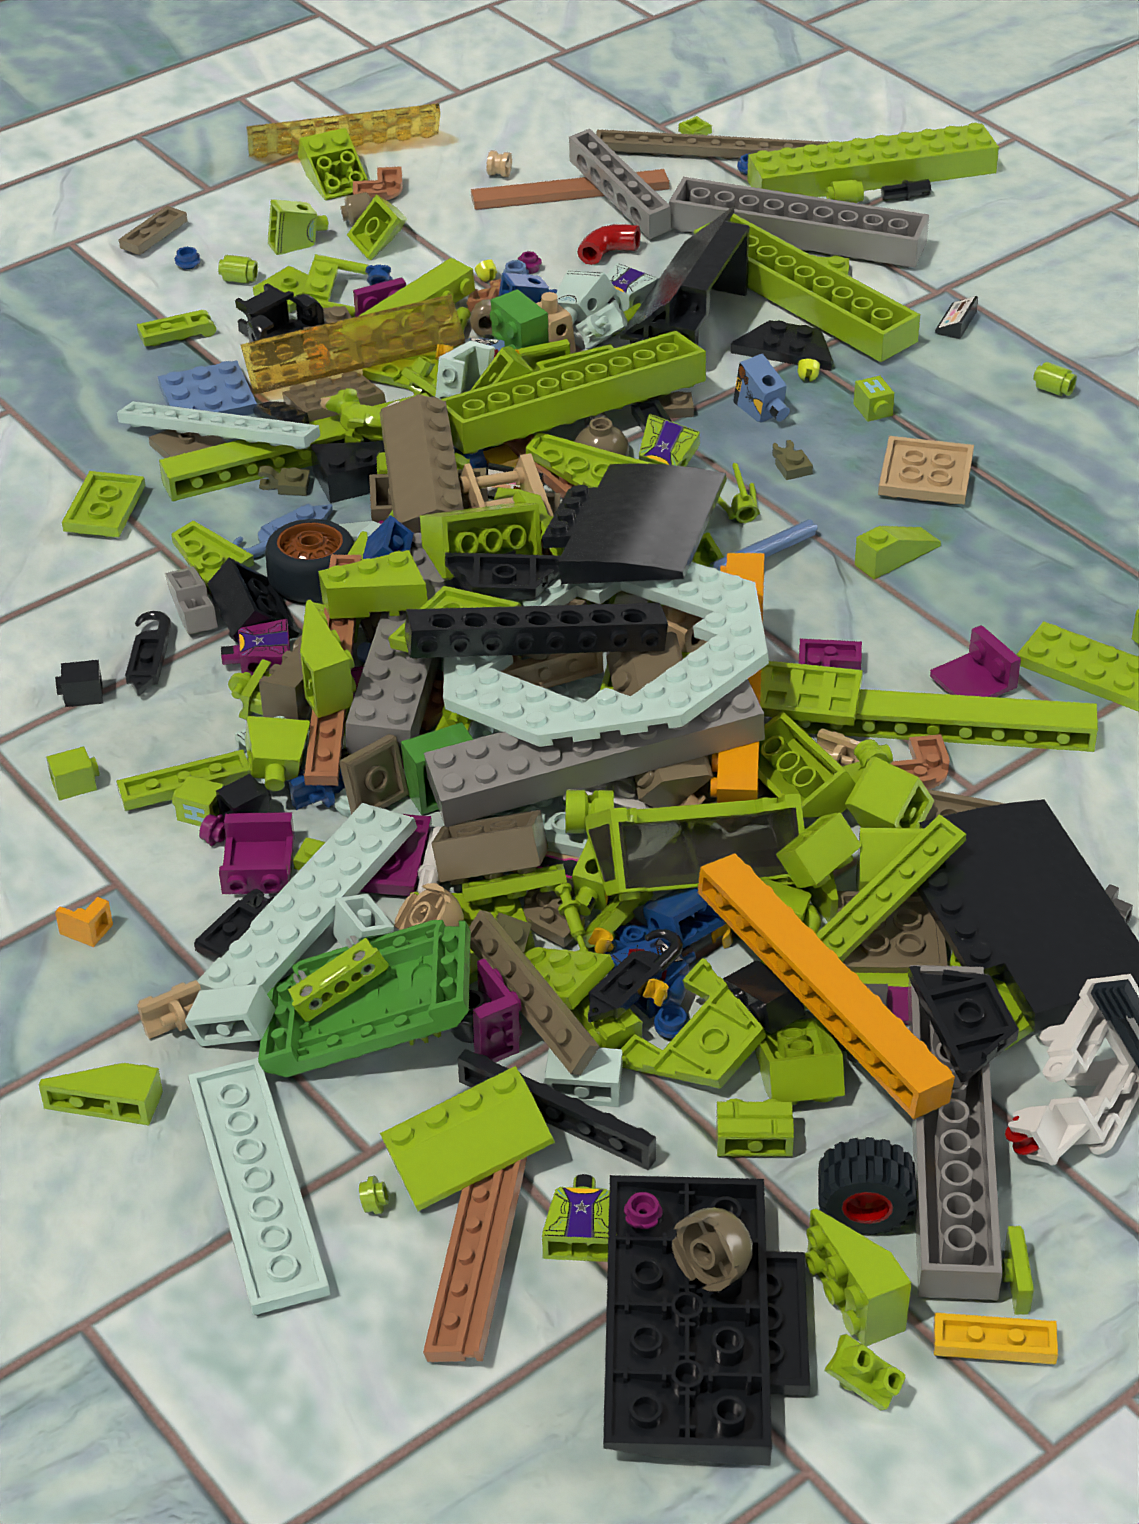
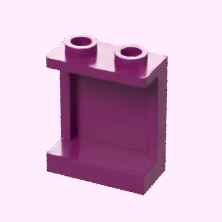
[219,812,295,894]

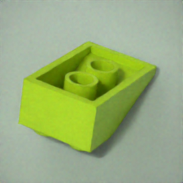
[755,1018,845,1106]

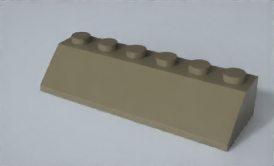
[380,394,464,533]
[606,631,713,808]

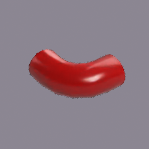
[577,224,641,265]

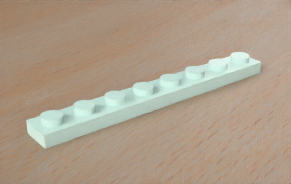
[117,401,320,449]

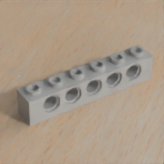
[569,129,671,239]

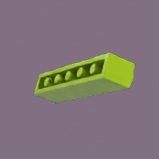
[334,257,475,365]

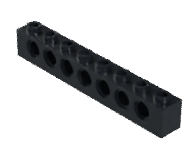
[404,603,668,658]

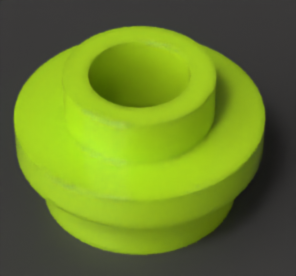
[359,1175,389,1215]

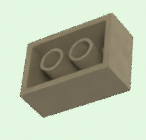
[431,810,549,885]

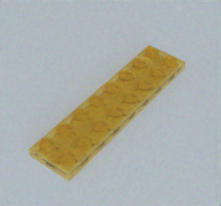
[246,103,441,158]
[240,294,465,395]

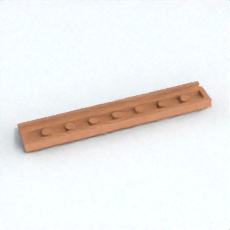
[423,1157,527,1362]

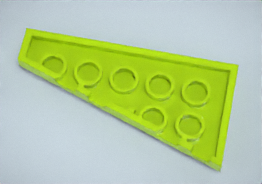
[526,432,653,488]

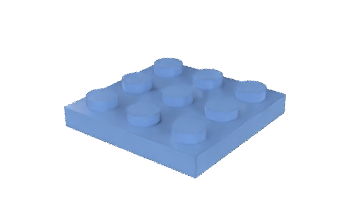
[158,360,257,416]

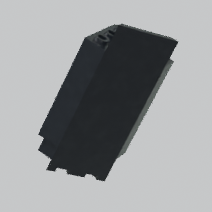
[619,205,749,345]

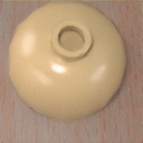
[394,883,464,930]

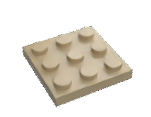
[878,436,974,505]

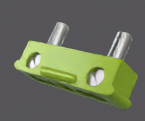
[288,936,389,1022]

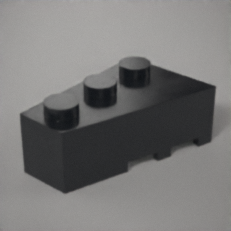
[310,441,385,504]

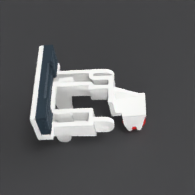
[1005,974,1139,1165]

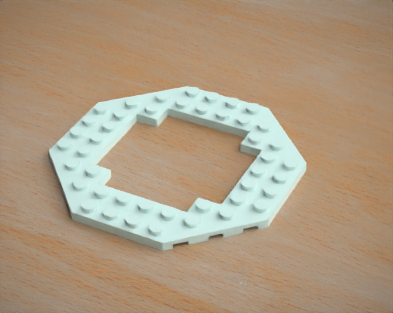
[443,561,769,747]

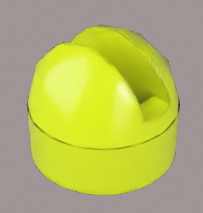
[474,259,497,282]
[797,359,820,382]

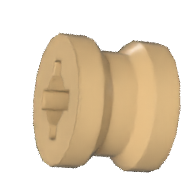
[486,150,512,177]

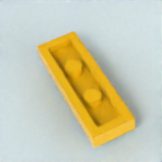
[933,1313,1058,1364]

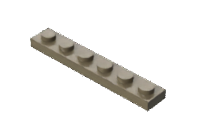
[469,910,600,1075]

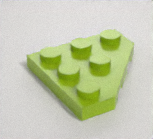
[388,586,520,653]

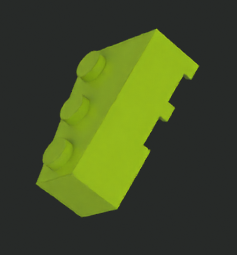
[318,550,428,619]

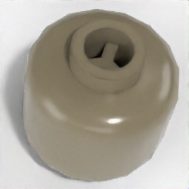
[340,192,374,227]
[470,299,492,337]

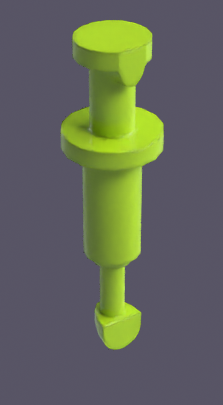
[555,883,589,952]

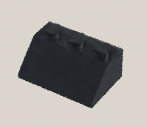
[207,557,300,644]

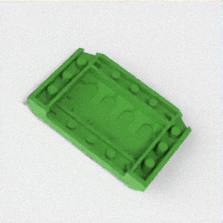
[258,920,471,1077]

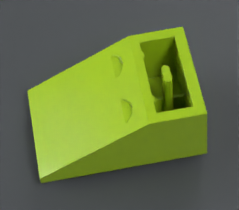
[298,127,368,200]
[300,599,356,718]
[805,1208,912,1347]

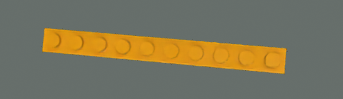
[710,553,764,803]
[698,853,955,1119]

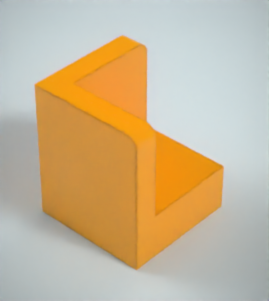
[55,897,113,947]

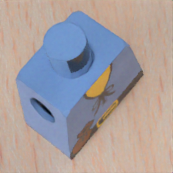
[733,354,790,422]

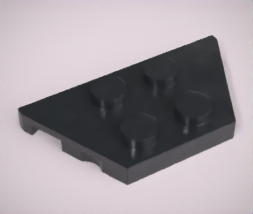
[731,320,832,371]
[445,552,560,601]
[908,966,1019,1083]

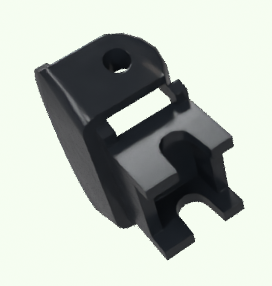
[235,283,325,368]

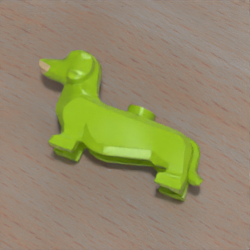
[320,388,383,443]

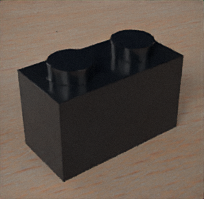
[723,960,806,1034]

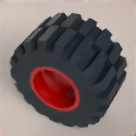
[818,1137,917,1235]

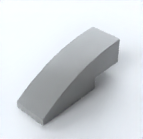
[165,567,218,635]

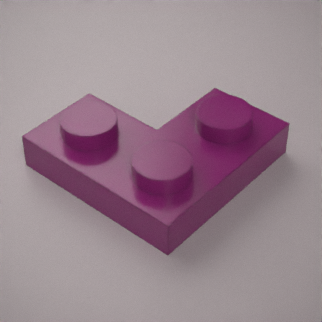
[798,638,862,670]

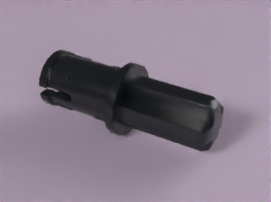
[881,179,931,200]

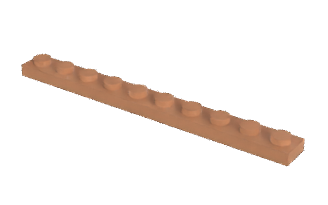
[304,555,362,786]

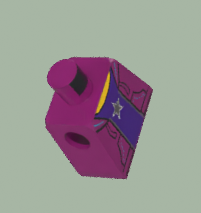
[221,619,291,675]

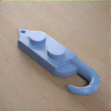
[232,503,333,558]

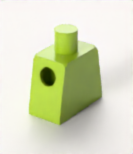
[245,716,310,791]

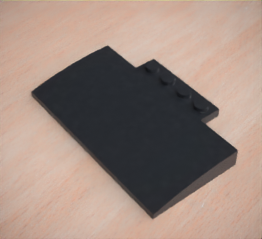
[542,463,727,584]
[916,799,1139,1033]
[603,1175,810,1466]

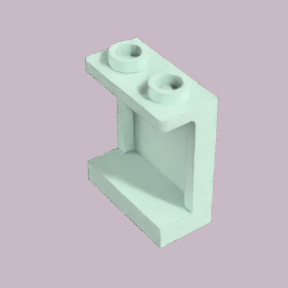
[435,340,495,399]

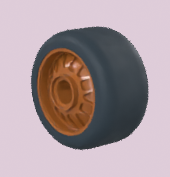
[265,519,354,602]

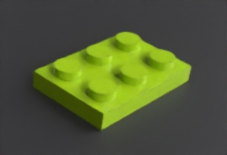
[62,471,146,537]
[525,947,615,1009]

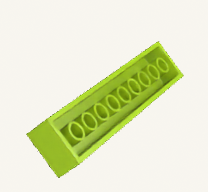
[747,123,999,197]
[694,214,920,362]
[440,331,706,454]

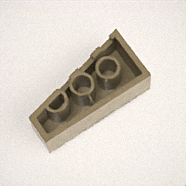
[259,634,312,722]

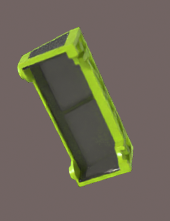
[585,793,805,901]

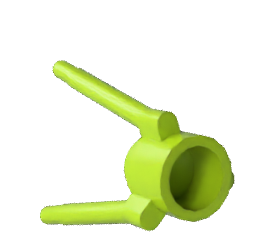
[717,463,760,523]

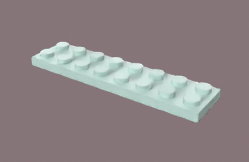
[197,803,417,993]
[188,1058,330,1315]

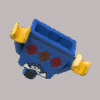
[588,927,696,1019]

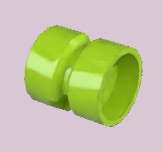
[565,790,614,834]

